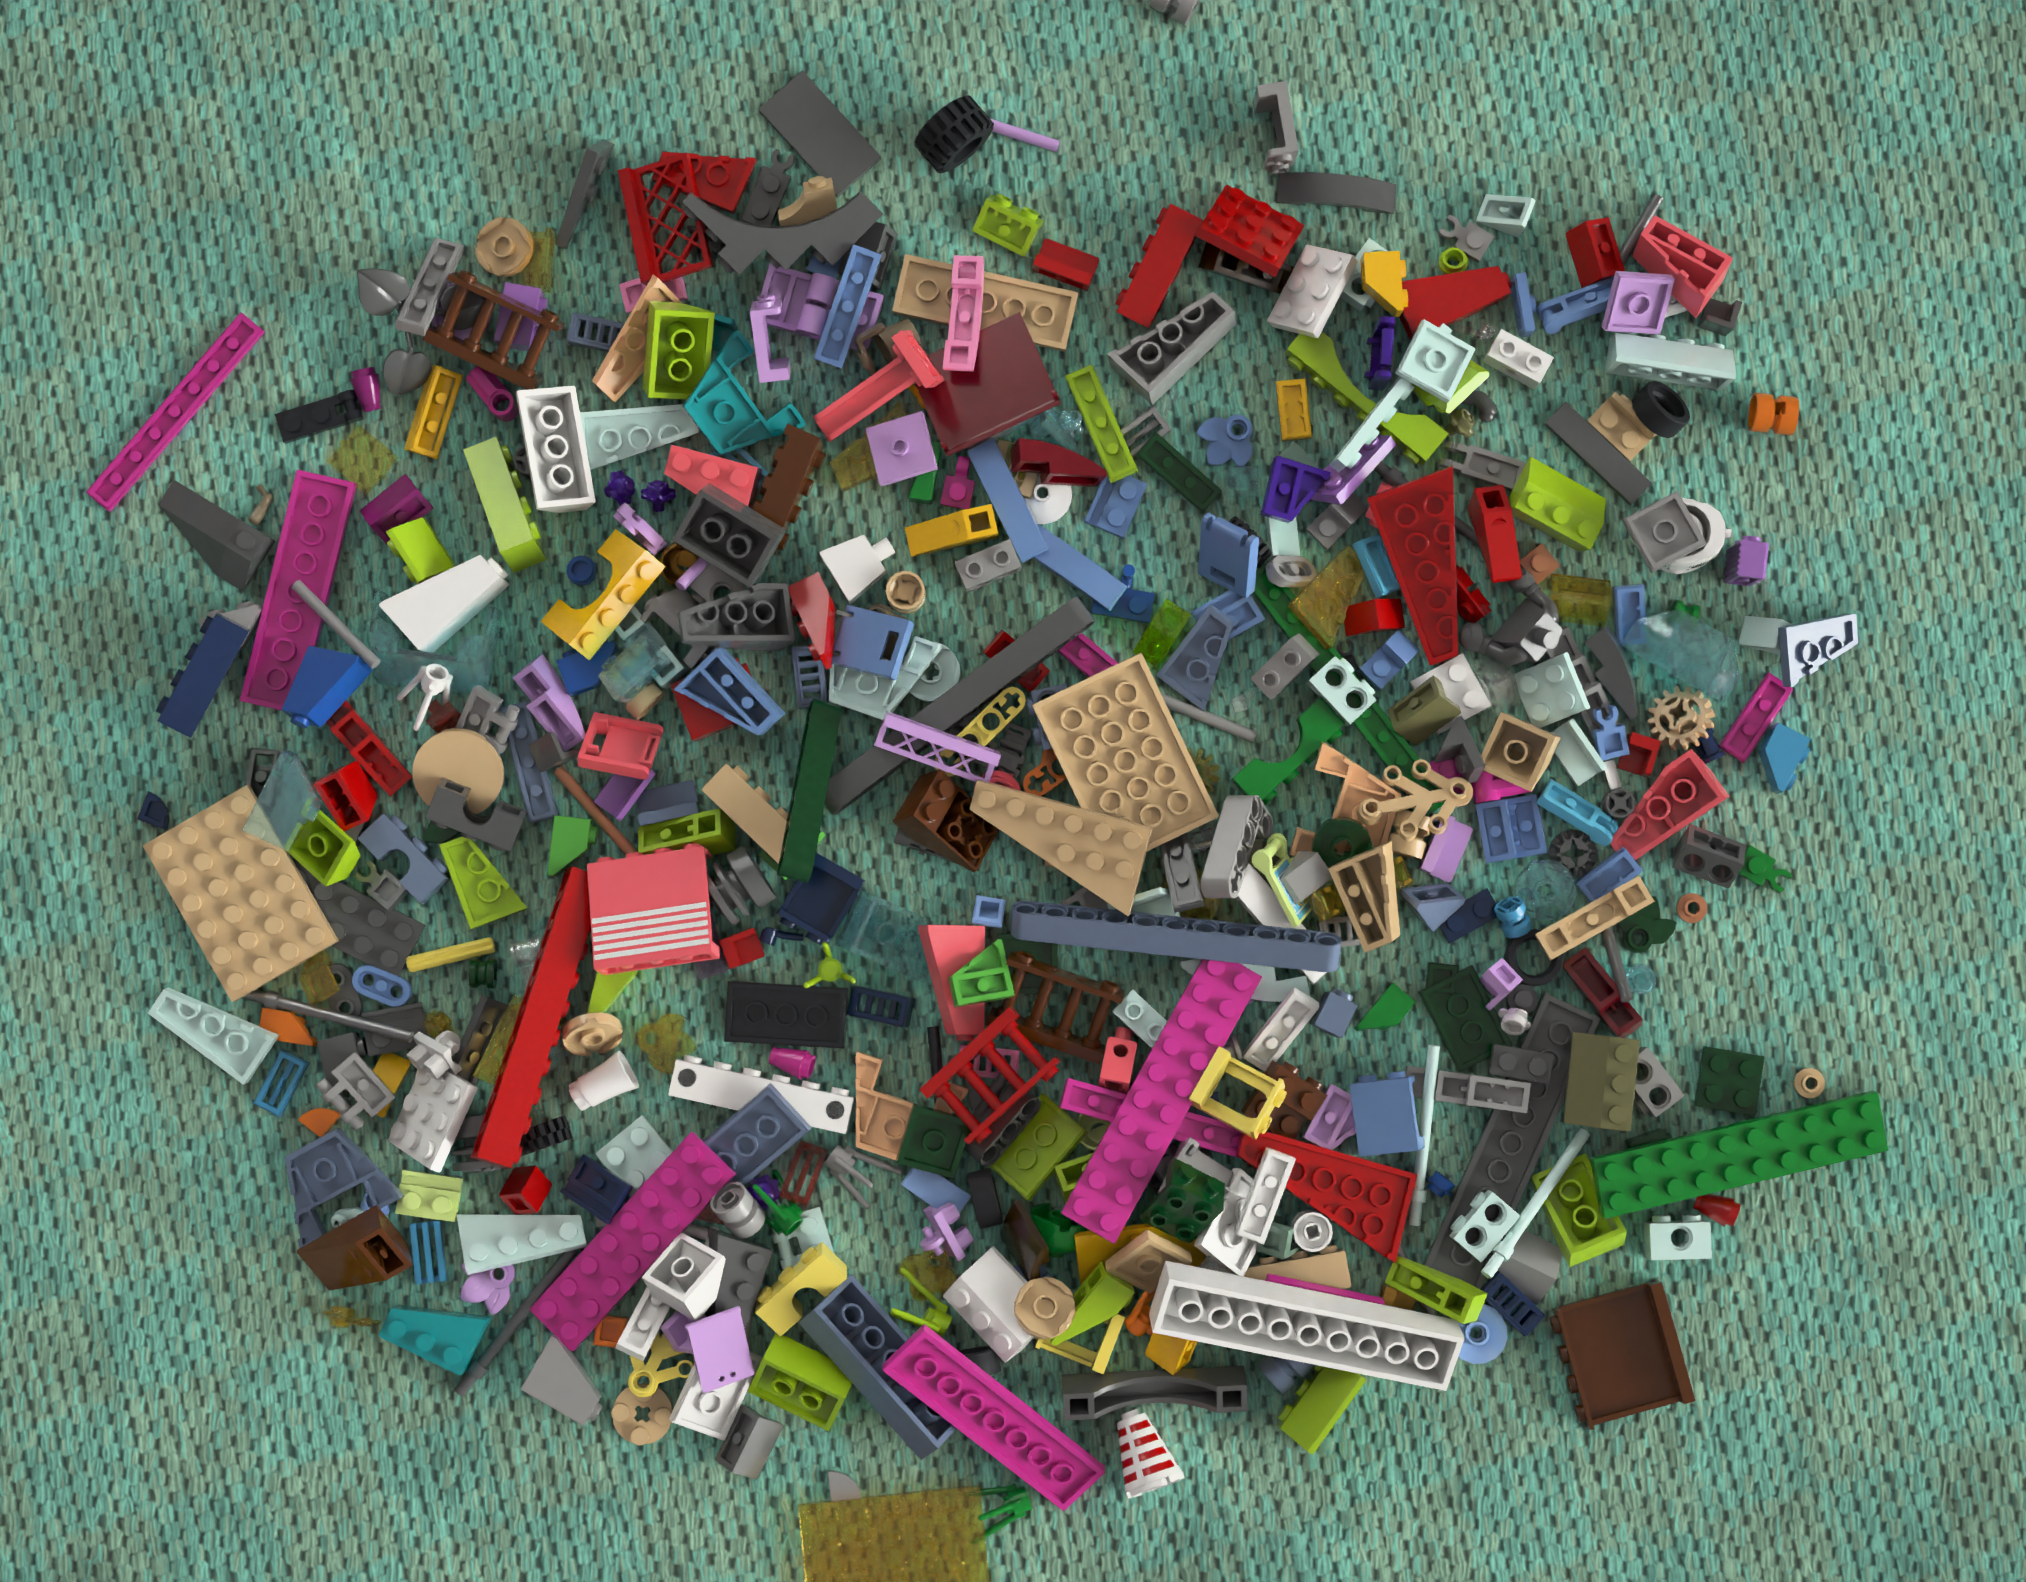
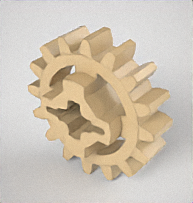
[1647,686,1715,751]

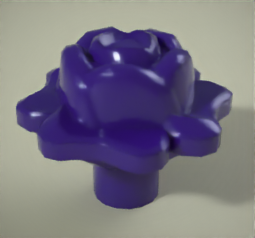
[604,470,635,506]
[641,480,676,512]
[746,1174,782,1210]

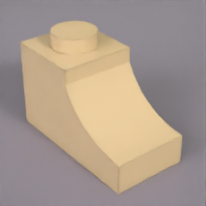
[778,176,838,226]

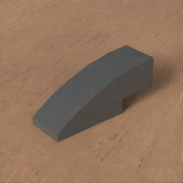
[1585,624,1639,721]

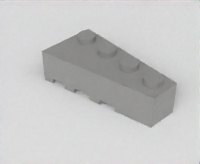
[1107,292,1236,405]

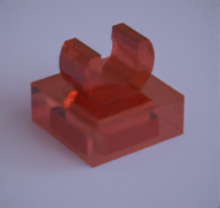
[426,699,461,733]

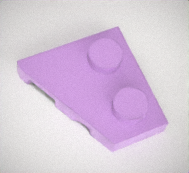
[1302,1084,1356,1150]

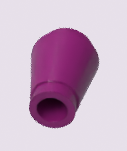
[350,367,381,413]

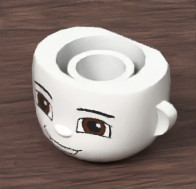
[1659,498,1732,574]

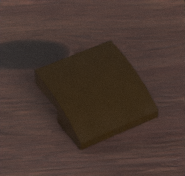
[1002,1200,1050,1282]

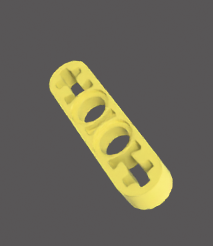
[935,687,1026,777]

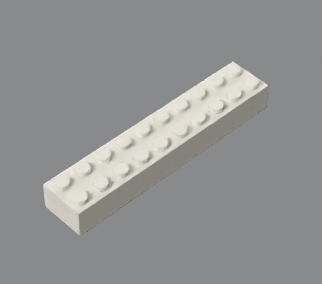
[1149,1261,1465,1391]

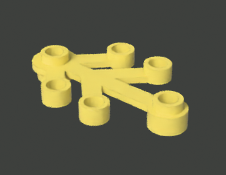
[628,1310,694,1398]

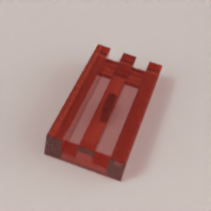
[779,1140,828,1208]

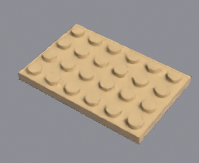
[1032,653,1219,851]
[142,785,339,1002]

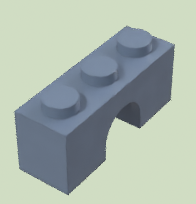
[357,813,451,904]

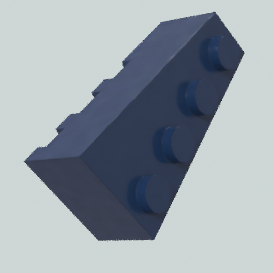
[156,613,250,738]

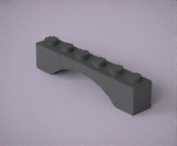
[1062,1365,1248,1421]

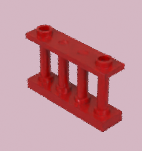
[919,1007,1061,1144]

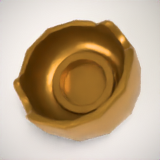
[659,542,699,585]

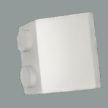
[641,1232,726,1321]

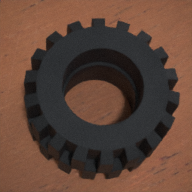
[914,95,994,173]

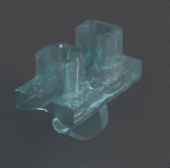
[1030,408,1084,454]

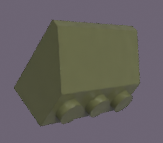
[1563,1032,1640,1132]

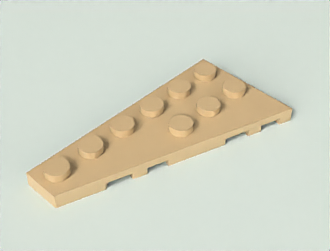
[970,779,1153,916]

